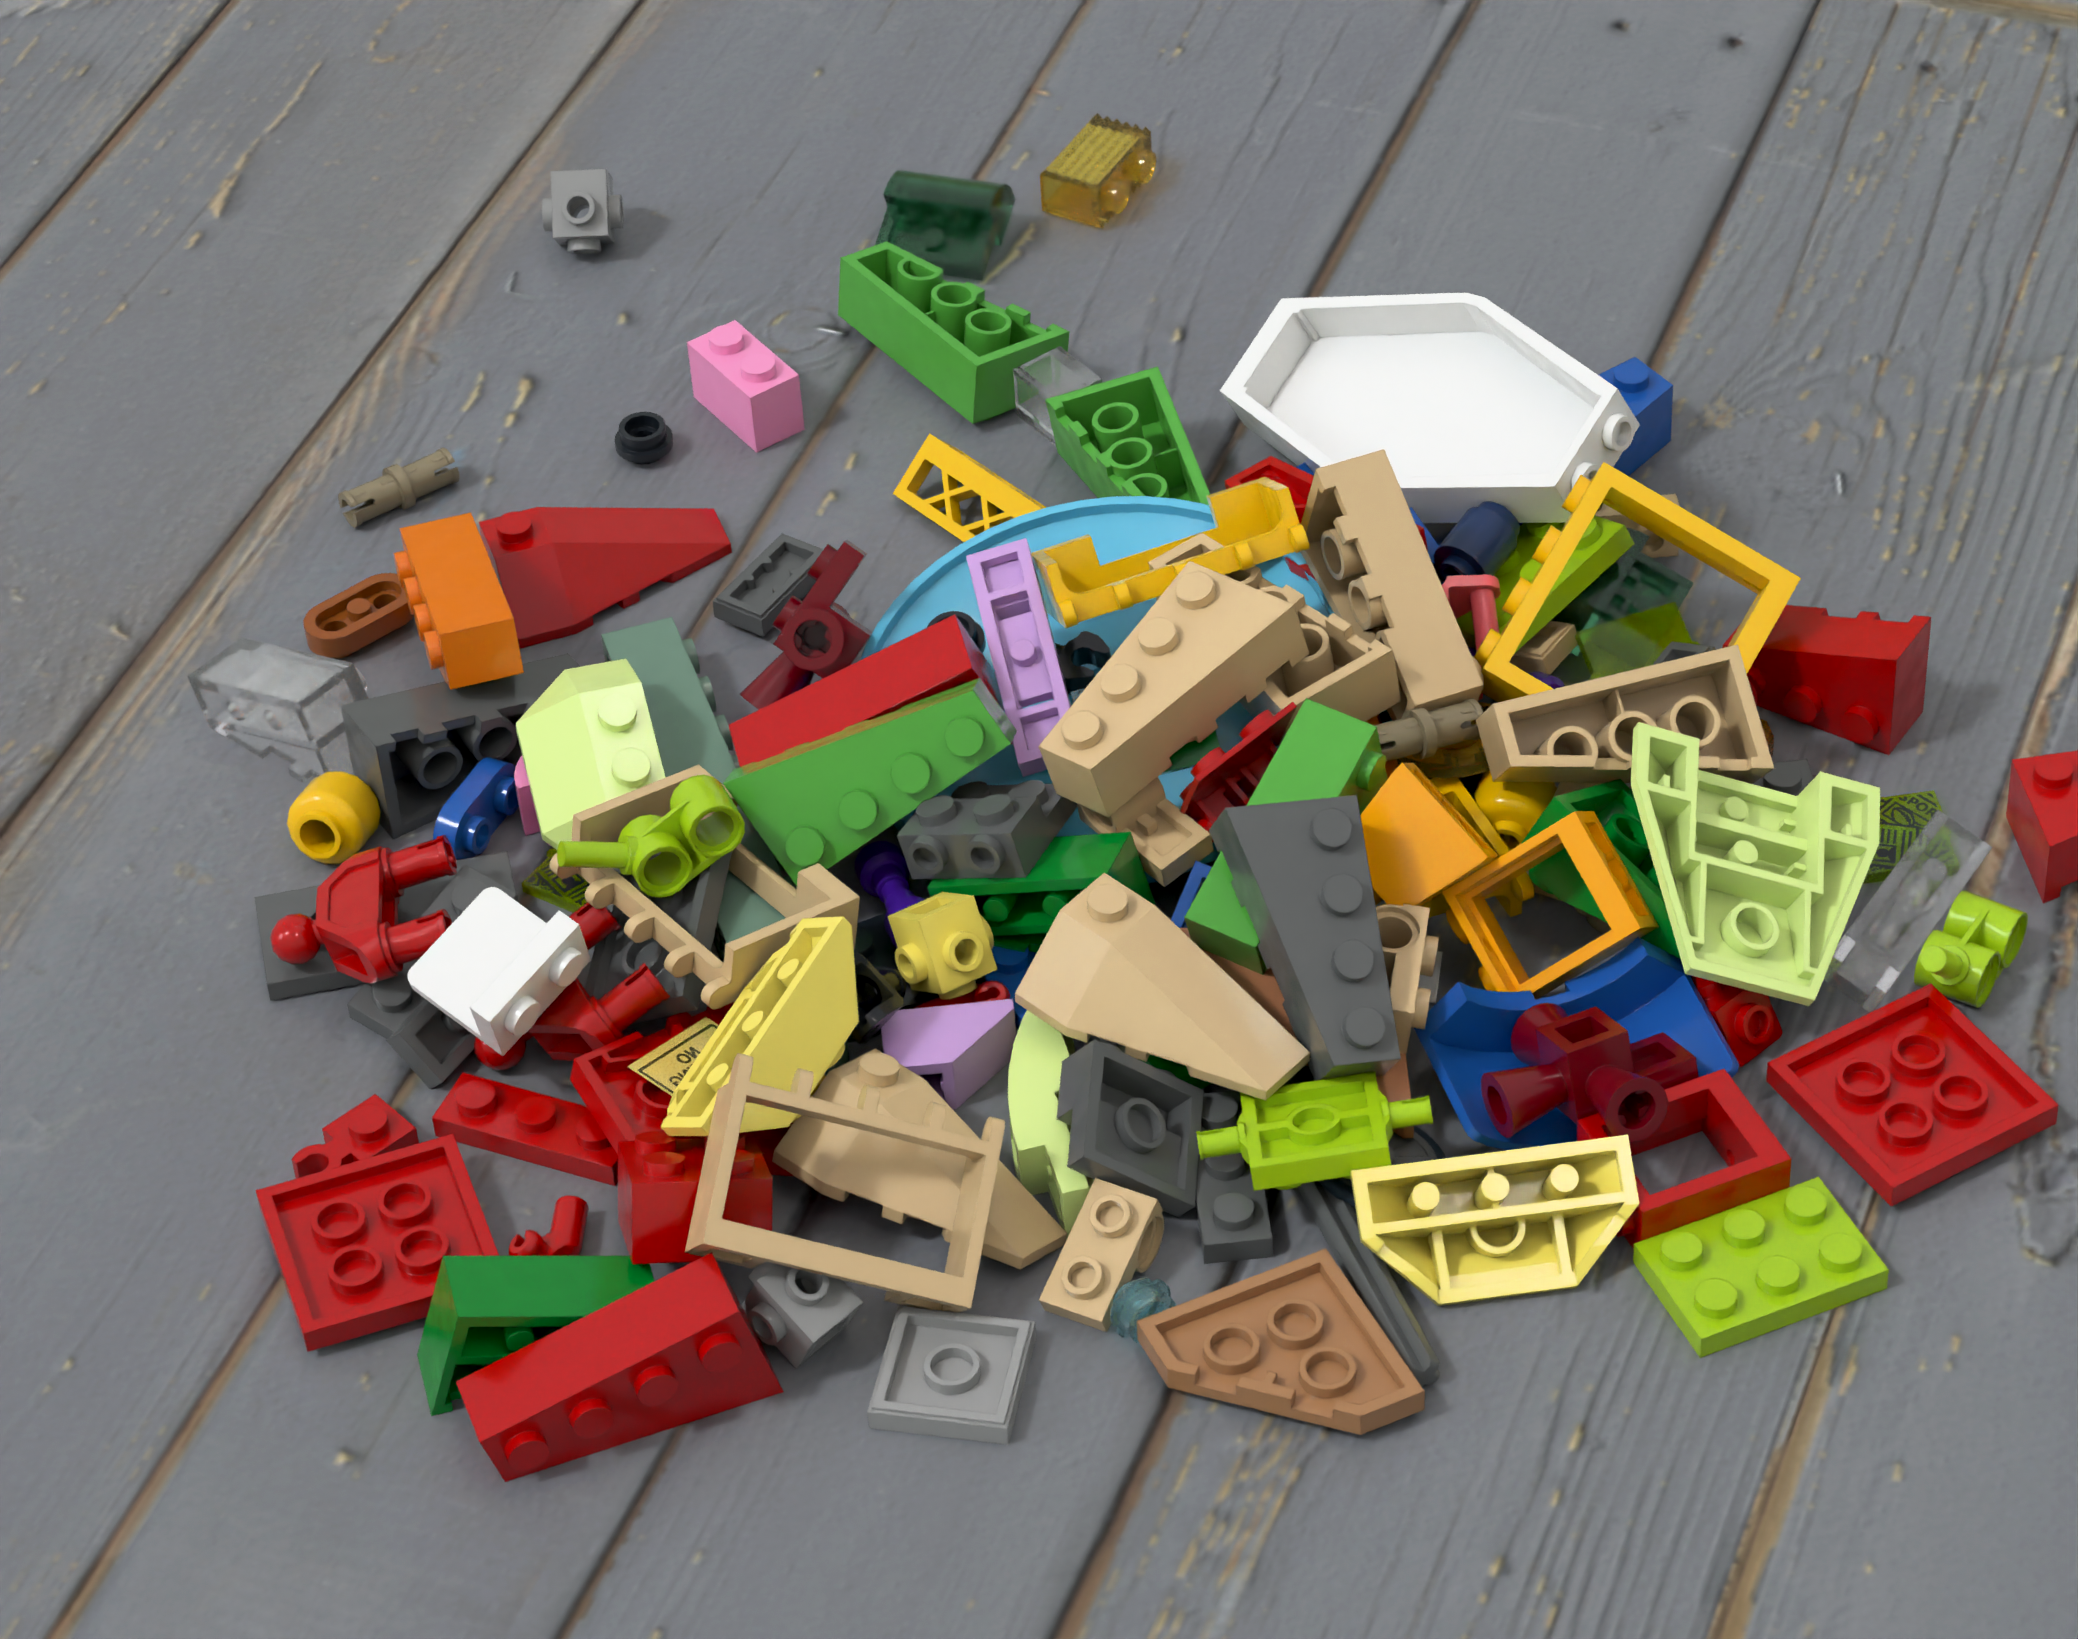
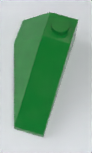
[1521,779,1681,959]

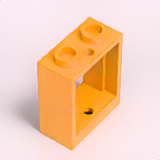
[1442,811,1659,999]

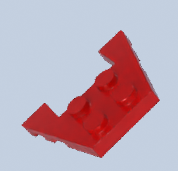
[570,1002,794,1176]

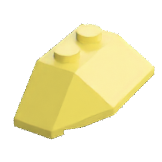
[661,916,859,1136]
[1350,1135,1639,1306]

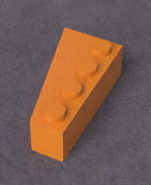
[393,512,524,690]

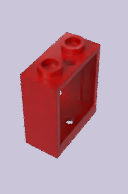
[1577,1069,1792,1250]

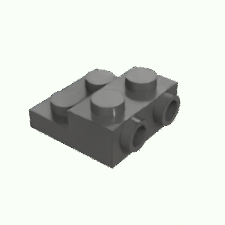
[897,780,1077,879]
[1057,1039,1204,1217]

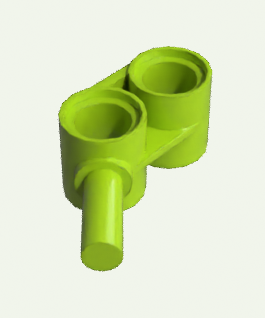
[557,775,745,898]
[1914,890,2028,1008]

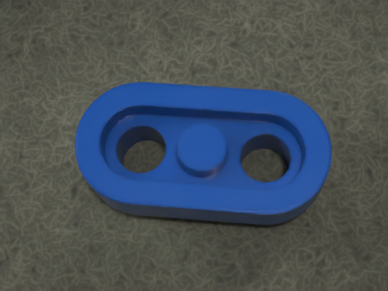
[433,757,519,860]

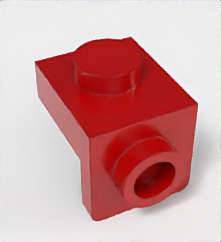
[1691,976,1782,1067]

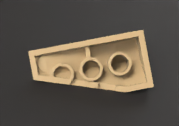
[1015,873,1310,1100]
[772,1048,1068,1270]

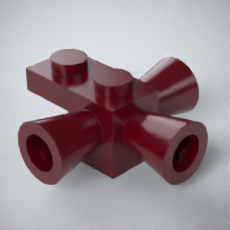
[740,540,872,710]
[1481,1003,1699,1143]

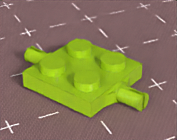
[1196,1071,1433,1191]

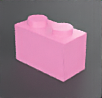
[687,320,805,453]

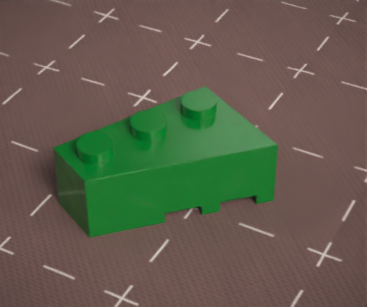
[417,1256,655,1416]

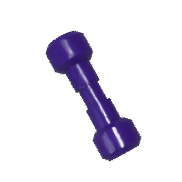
[854,841,925,948]

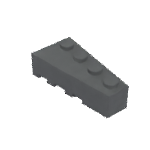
[340,653,580,839]
[1209,795,1401,1081]

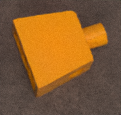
[1360,763,1498,907]

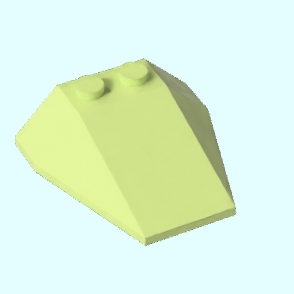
[1631,722,1880,1006]

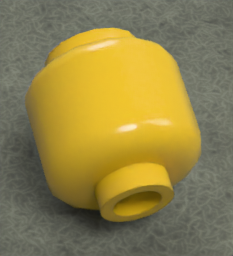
[1474,769,1557,850]
[287,771,381,864]

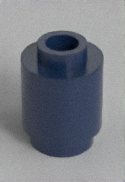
[1434,501,1520,582]

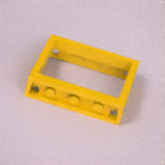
[1474,462,1801,702]

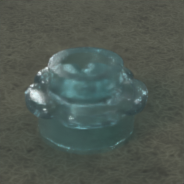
[1110,1277,1176,1344]

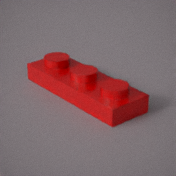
[432,1072,618,1186]

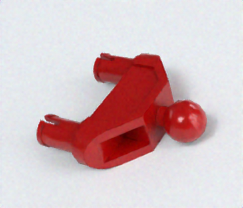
[270,835,457,984]
[474,902,670,1070]

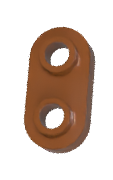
[303,573,414,659]

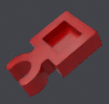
[292,1094,419,1178]

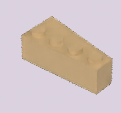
[1148,532,1402,746]
[1038,561,1309,817]

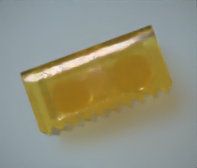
[1040,113,1156,229]

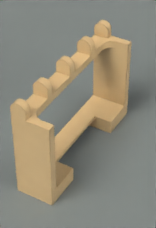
[549,764,860,1009]
[685,1053,1005,1313]

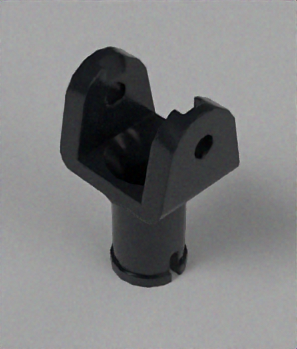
[850,952,906,1044]

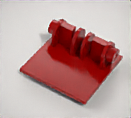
[1179,702,1297,843]

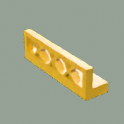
[893,433,1047,542]

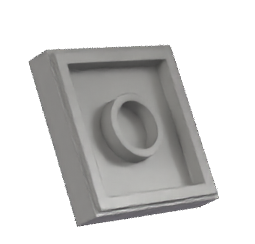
[867,1306,1036,1445]

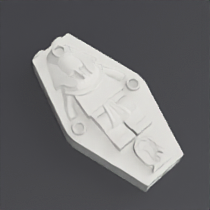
[1220,293,1640,523]

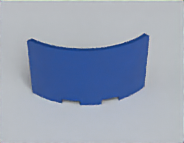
[1414,937,1739,1150]

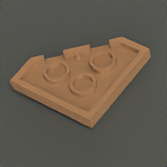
[1136,1248,1425,1435]

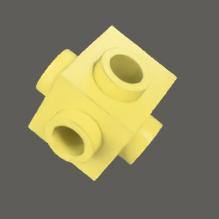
[888,892,998,999]

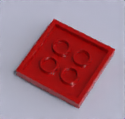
[1766,983,2059,1207]
[256,1134,499,1352]

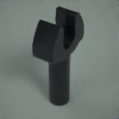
[1055,631,1111,695]

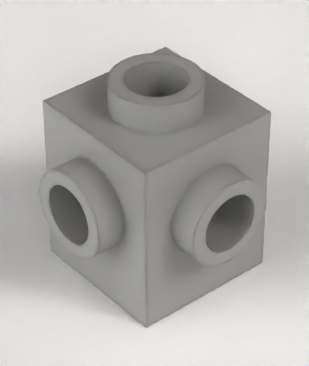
[542,169,624,254]
[742,1262,863,1369]

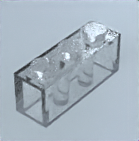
[1824,810,1993,1012]

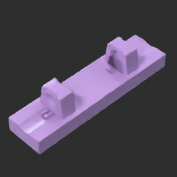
[966,538,1071,777]

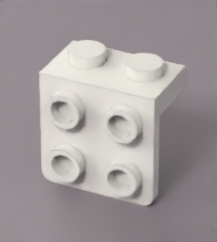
[407,887,591,1056]

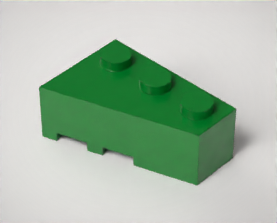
[927,832,1156,953]

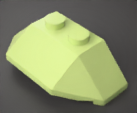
[516,659,666,850]

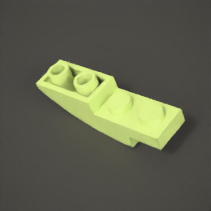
[1008,1010,1094,1240]

